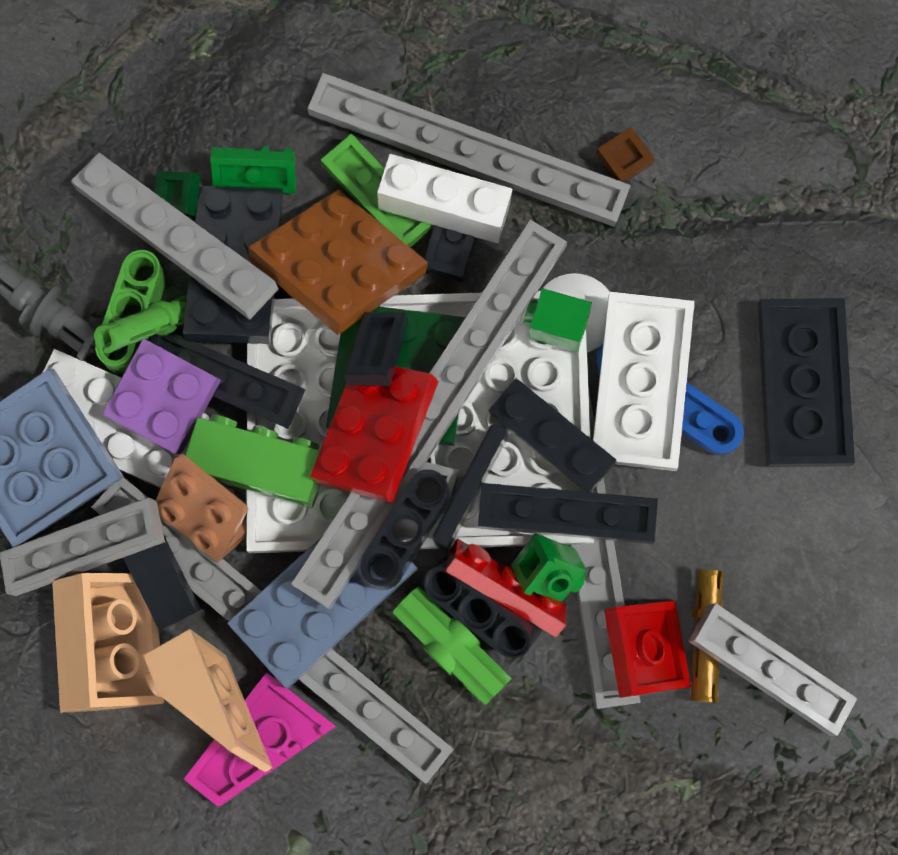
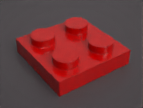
[604,601,691,698]

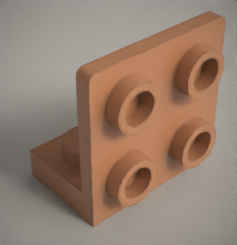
[156,454,248,563]

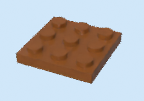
[247,190,428,335]

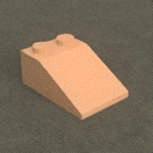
[143,629,273,772]

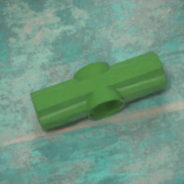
[392,586,512,705]

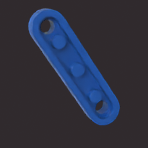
[595,344,744,456]

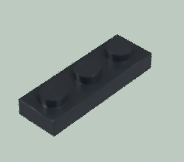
[488,378,617,492]

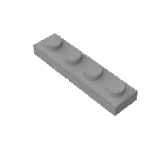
[0,498,165,596]
[688,603,857,736]

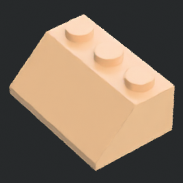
[52,573,164,713]

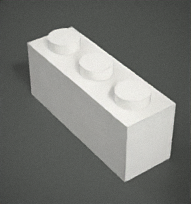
[377,154,512,243]

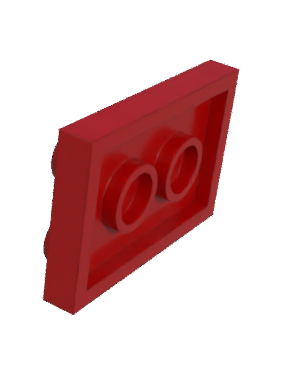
[310,366,439,503]

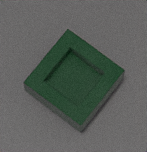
[155,171,201,217]

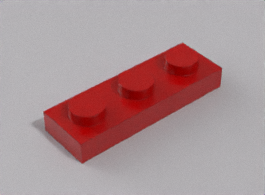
[446,538,566,637]

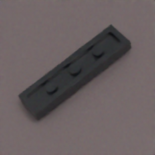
[150,333,306,429]
[478,483,658,544]

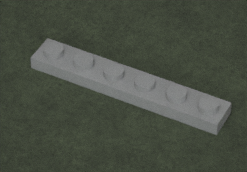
[71,153,278,320]

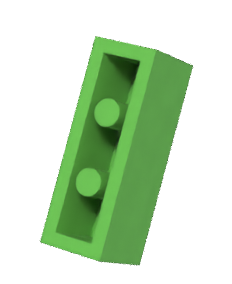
[186,415,320,508]

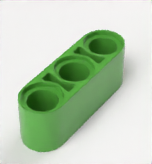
[95,250,166,375]

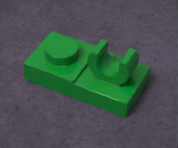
[210,146,297,194]

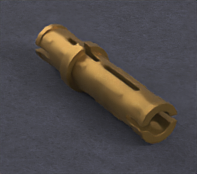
[690,570,725,703]

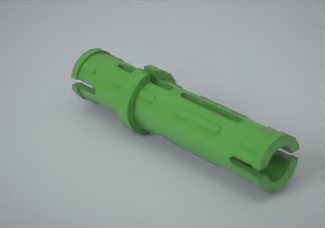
[94,295,187,353]

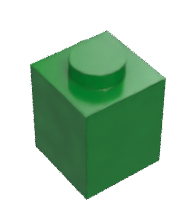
[524,288,592,353]

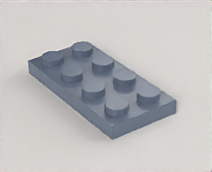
[228,537,417,689]

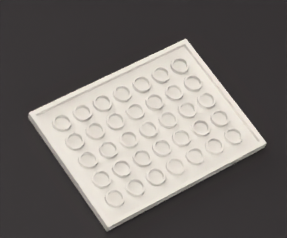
[247,290,594,553]

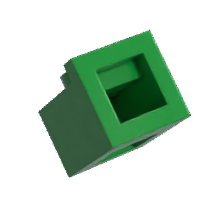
[511,533,586,602]

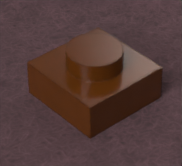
[596,127,655,183]

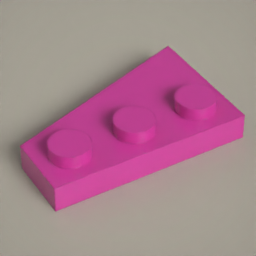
[184,672,337,807]

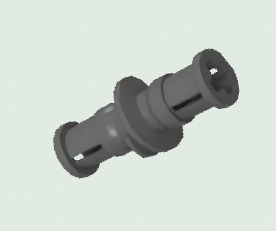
[0,255,96,361]

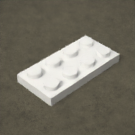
[593,292,694,471]
[43,349,209,488]

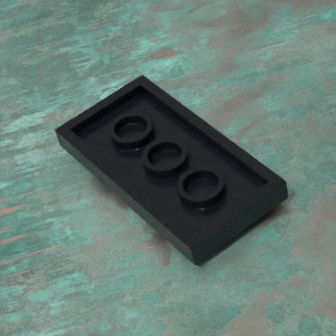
[183,186,284,344]
[758,298,855,467]

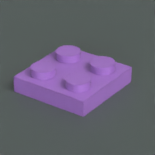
[103,339,221,455]

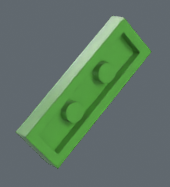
[321,134,435,247]

